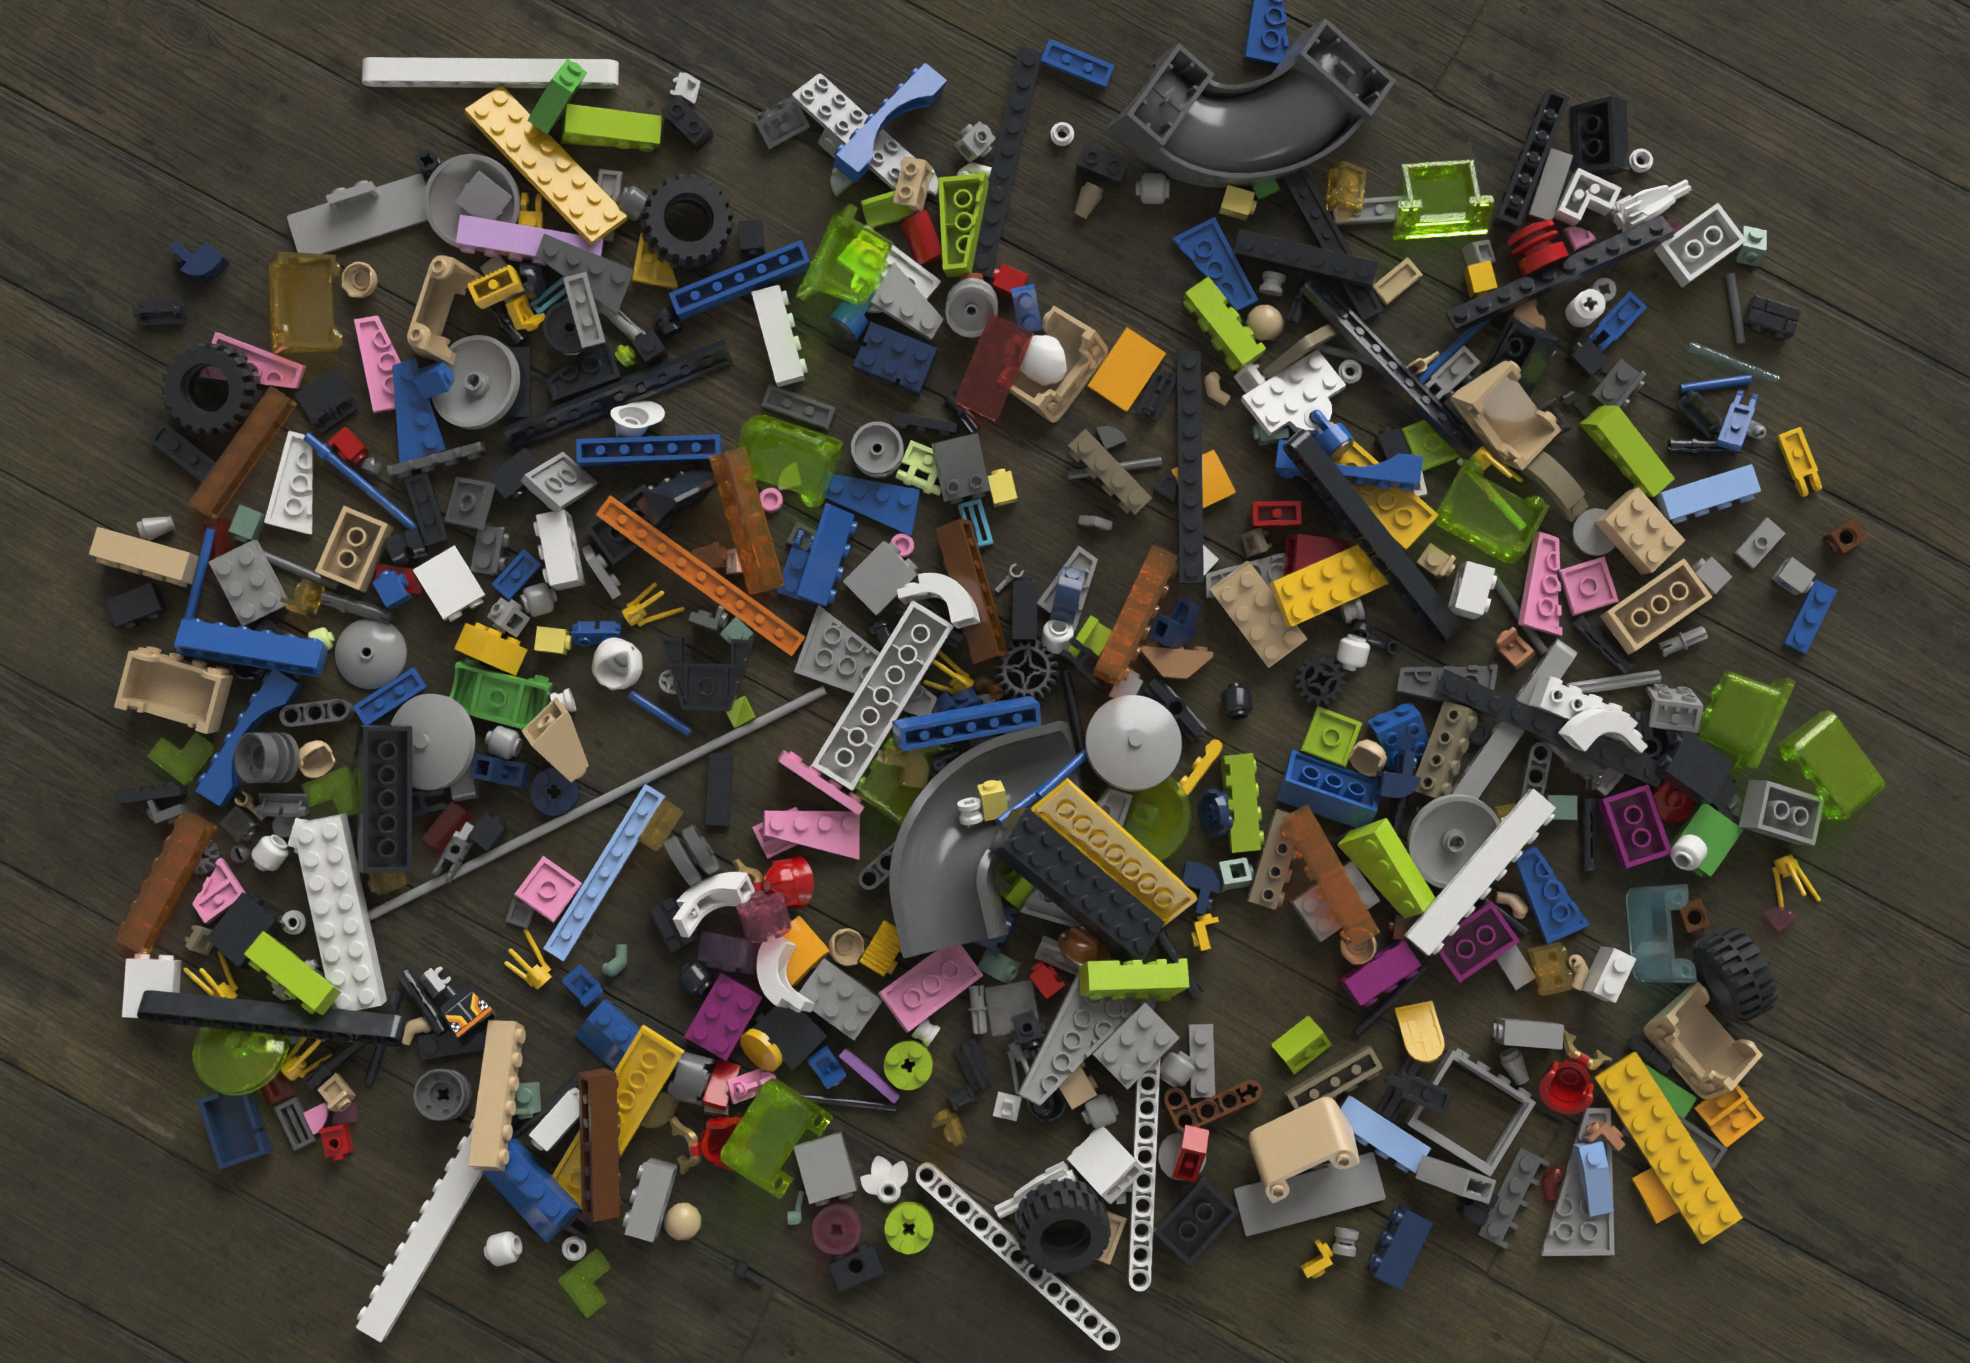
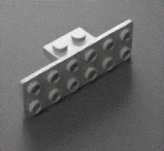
[791,73,915,191]
[287,173,428,261]
[1234,1152,1386,1236]

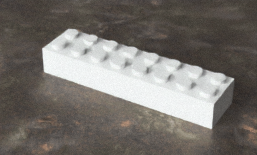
[811,600,954,791]
[292,813,387,1011]

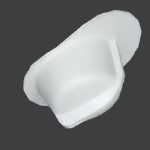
[611,400,665,438]

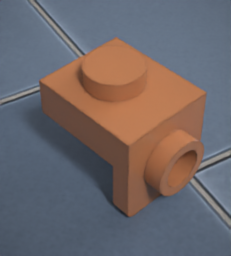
[1496,627,1535,670]
[1583,1121,1626,1151]

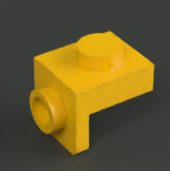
[505,293,545,331]
[1191,913,1219,951]
[1300,1240,1333,1279]

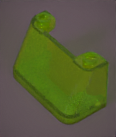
[731,415,843,507]
[1434,459,1550,564]

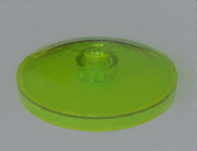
[1099,775,1191,861]
[193,1000,289,1095]

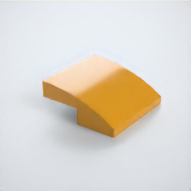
[1171,450,1236,508]
[778,916,830,986]
[1694,1084,1764,1148]
[1631,1168,1679,1224]

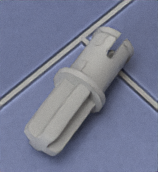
[1658,626,1708,657]
[968,985,988,1034]

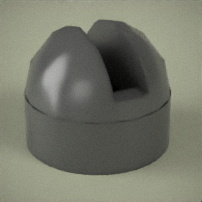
[360,457,382,477]
[230,844,251,863]

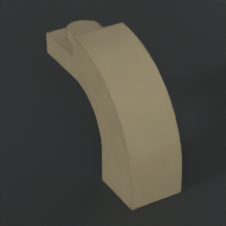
[1521,450,1589,522]

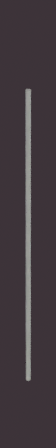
[368,686,827,921]

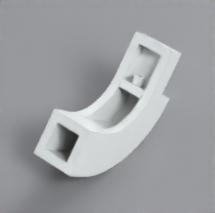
[897,573,980,629]
[1558,709,1647,753]
[673,872,755,937]
[757,931,815,1013]

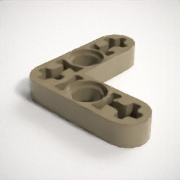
[1262,323,1340,380]

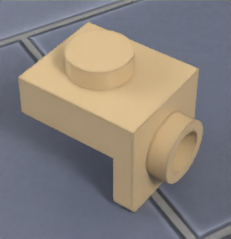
[317,1073,356,1112]

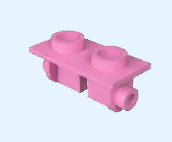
[726,1068,776,1104]

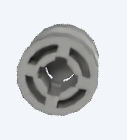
[1331,1227,1359,1257]

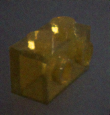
[1528,941,1574,996]

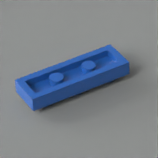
[1040,39,1115,89]
[1782,580,1837,655]
[353,667,428,725]

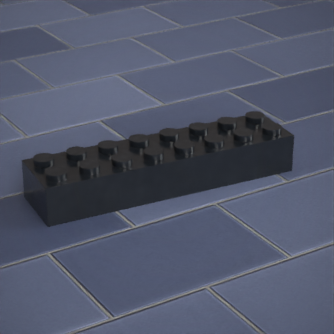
[988,807,1165,962]

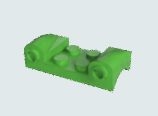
[450,657,553,729]

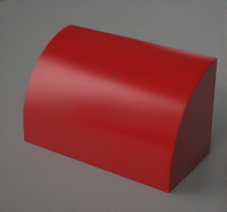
[901,210,942,267]

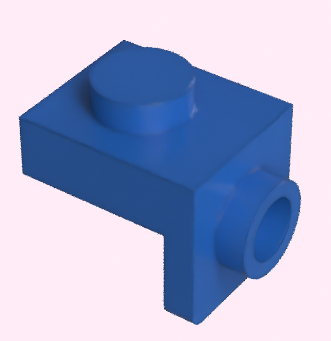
[562,964,603,1007]
[807,1045,846,1089]

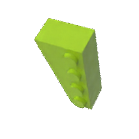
[560,104,662,152]
[938,173,989,278]
[1183,276,1266,373]
[1579,405,1675,497]
[1220,753,1264,853]
[1338,818,1435,919]
[244,931,342,1015]
[1079,959,1189,1002]

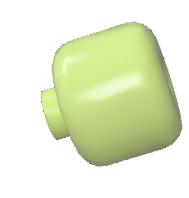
[308,627,335,651]

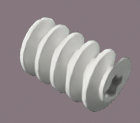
[1565,289,1605,327]

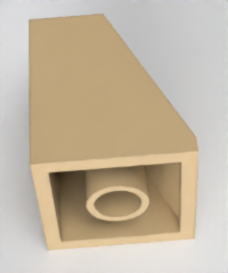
[522,697,589,783]

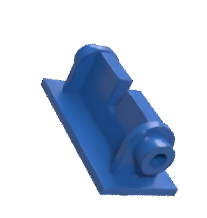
[571,621,622,646]

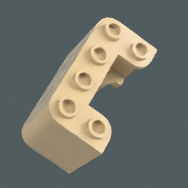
[114,646,234,734]

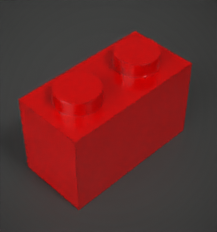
[1250,501,1302,529]
[1172,1125,1209,1183]

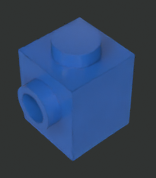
[412,360,454,400]
[372,570,412,610]

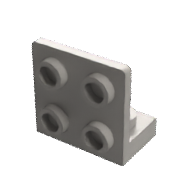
[1645,684,1703,733]

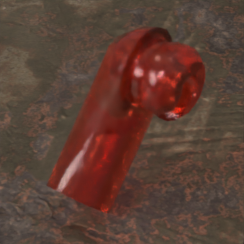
[1541,1166,1565,1201]

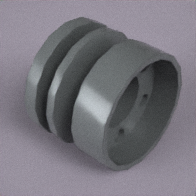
[234,732,300,783]
[413,1069,473,1121]

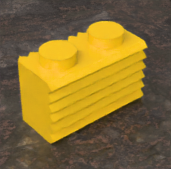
[467,265,525,309]
[859,920,902,977]

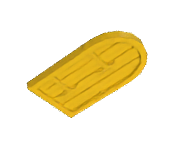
[1395,1001,1444,1063]

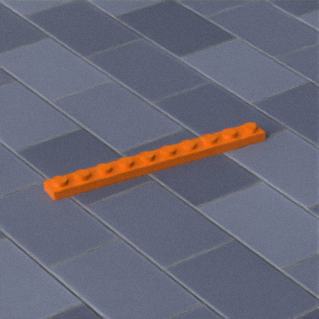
[596,495,805,656]

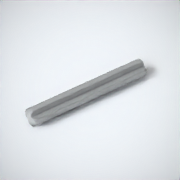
[1566,670,1661,694]

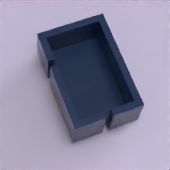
[853,322,938,397]
[197,1082,273,1170]
[1367,1204,1433,1290]

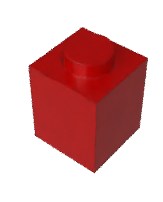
[990,263,1029,298]

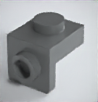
[147,800,189,825]

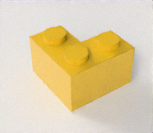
[454,622,527,676]

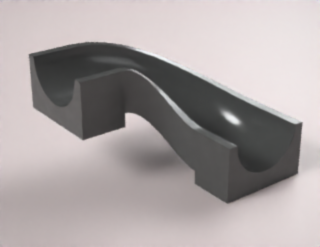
[1106,18,1396,188]
[889,721,1085,958]

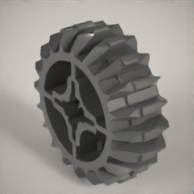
[994,639,1059,699]

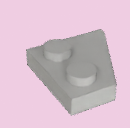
[582,544,621,599]

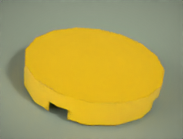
[740,1029,782,1072]

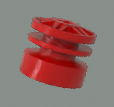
[1507,219,1569,277]

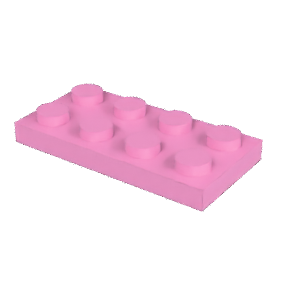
[878,945,983,1033]

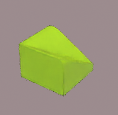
[726,696,756,728]

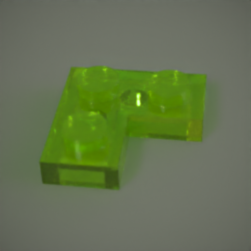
[147,733,217,785]
[302,766,358,816]
[558,1248,612,1318]

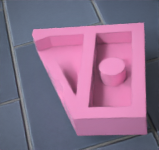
[192,858,246,924]

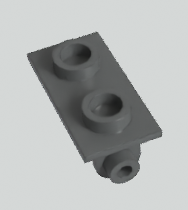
[257,793,310,818]

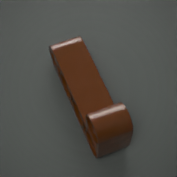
[1163,1080,1262,1135]

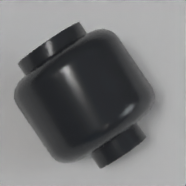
[1221,683,1253,720]
[679,962,715,997]

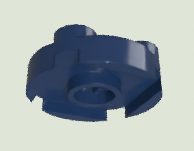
[530,768,579,816]
[1198,788,1233,838]

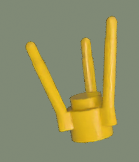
[1469,446,1523,501]
[622,582,685,627]
[923,650,974,696]
[1771,854,1821,910]
[504,929,552,990]
[184,950,239,999]
[281,1037,332,1081]

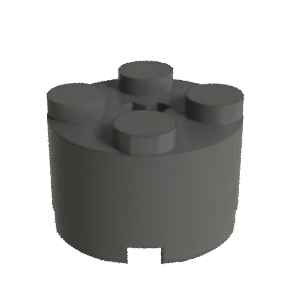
[668,1052,716,1107]

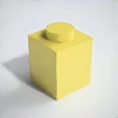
[1219,185,1257,221]
[988,469,1017,507]
[534,626,572,655]
[977,780,1008,821]

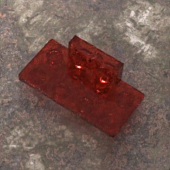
[954,314,1034,420]

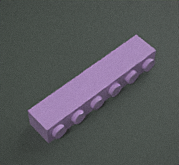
[456,215,603,266]

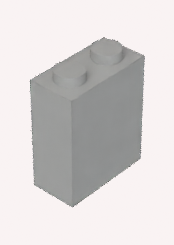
[843,541,918,615]
[1491,1018,1564,1049]
[794,1132,857,1206]
[1415,1155,1496,1204]

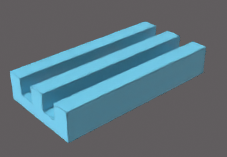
[530,277,569,321]
[958,498,994,548]

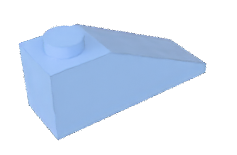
[1573,1139,1614,1217]

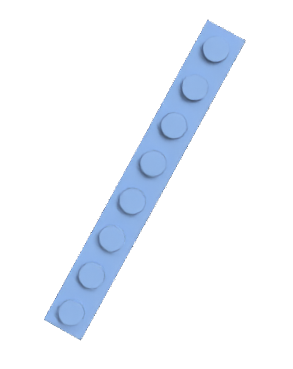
[543,784,666,961]

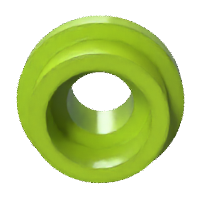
[615,345,637,367]

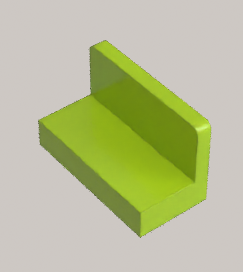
[861,190,914,229]
[1068,615,1113,657]
[1272,1016,1332,1075]

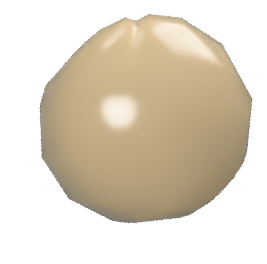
[342,262,378,298]
[1246,305,1284,341]
[1349,739,1387,777]
[298,740,335,779]
[1340,927,1377,965]
[829,928,864,966]
[664,1203,701,1240]

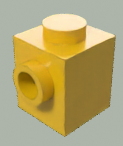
[1463,260,1498,298]

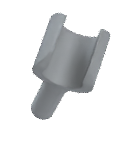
[995,564,1023,593]

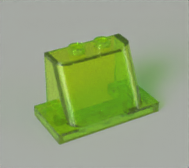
[1392,159,1494,240]
[796,204,894,307]
[1697,670,1796,771]

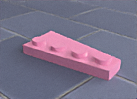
[354,315,401,413]
[200,332,306,389]
[1518,532,1562,636]
[778,750,864,815]
[763,811,860,860]

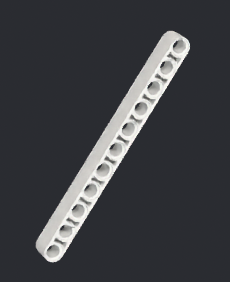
[362,57,619,89]
[1128,1058,1160,1292]
[916,1162,1120,1351]

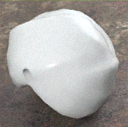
[1019,335,1067,386]
[592,638,643,690]

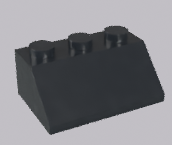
[1570,96,1630,176]
[1480,315,1560,397]
[636,468,724,527]

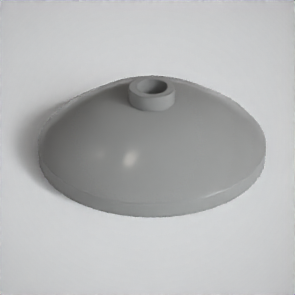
[335,618,407,689]

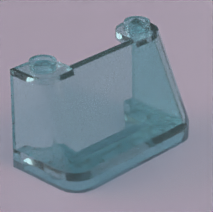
[1626,884,1697,983]

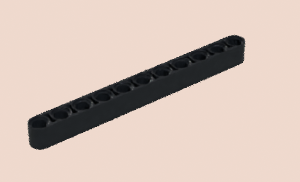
[1283,429,1461,645]
[137,990,407,1047]

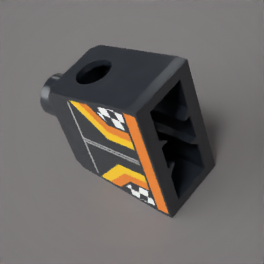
[440,985,499,1046]

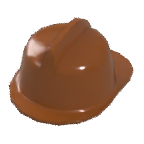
[1058,925,1111,967]

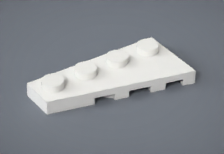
[264,431,313,535]

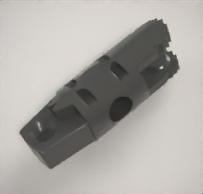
[431,822,475,883]

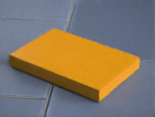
[1087,327,1166,413]

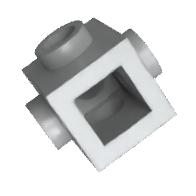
[953,121,996,163]
[487,598,530,638]

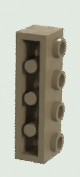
[1067,429,1152,514]
[1413,700,1478,800]
[1246,809,1306,910]
[1284,1045,1383,1110]

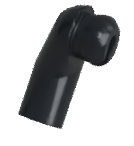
[930,748,959,774]

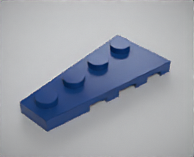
[1243,0,1289,66]
[1172,217,1258,312]
[392,358,446,463]
[822,473,920,537]
[1514,846,1590,944]

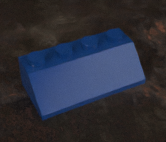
[797,504,858,608]
[1276,750,1380,828]
[575,999,640,1071]
[483,1139,581,1243]

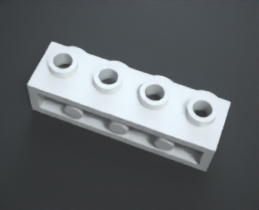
[752,285,808,387]
[1529,676,1630,741]

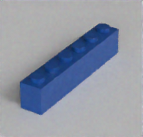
[669,240,812,321]
[576,434,723,467]
[174,618,328,678]
[892,696,1041,751]

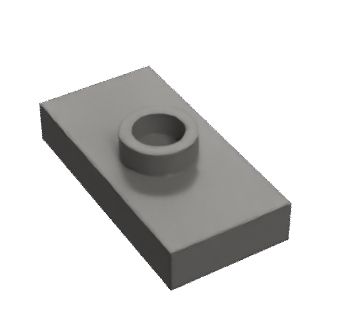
[1734,517,1785,569]

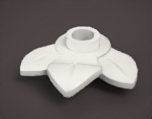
[860,1156,908,1203]

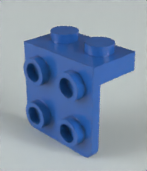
[1367,702,1429,770]

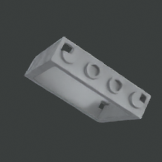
[1404,1048,1536,1177]

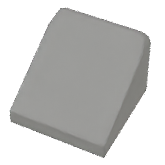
[1462,240,1496,266]

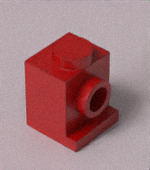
[327,427,369,465]
[1029,960,1066,999]
[319,1122,354,1161]

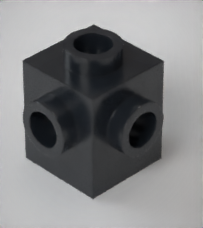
[1010,1009,1047,1051]

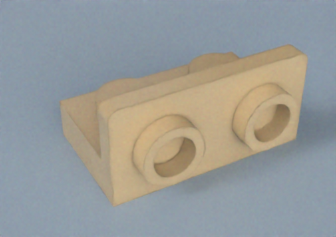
[893,157,933,213]

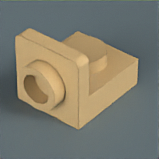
[1416,543,1456,579]

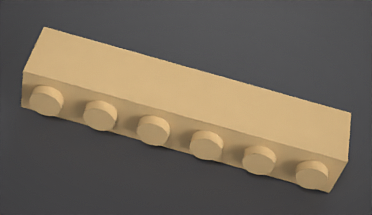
[468,1020,526,1171]

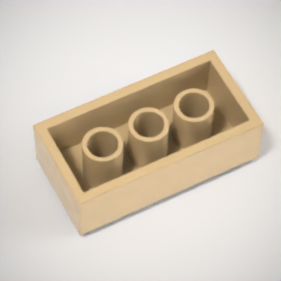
[89,527,199,588]
[1600,559,1712,655]
[1209,560,1307,668]

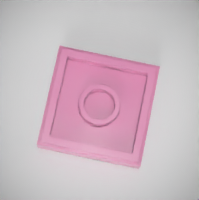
[1558,557,1619,616]
[514,856,583,923]

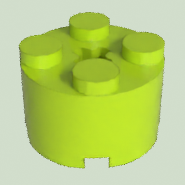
[884,1039,933,1090]
[884,1202,934,1255]

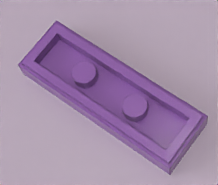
[839,1048,900,1103]

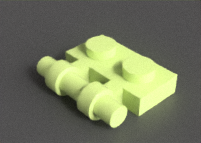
[895,440,942,496]

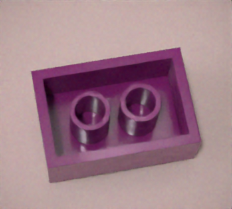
[1596,784,1671,869]
[1438,899,1520,982]
[1338,940,1421,1007]
[684,972,765,1061]

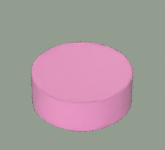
[759,488,783,513]
[891,533,914,558]

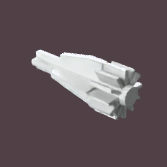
[1611,180,1692,232]
[994,1161,1078,1219]

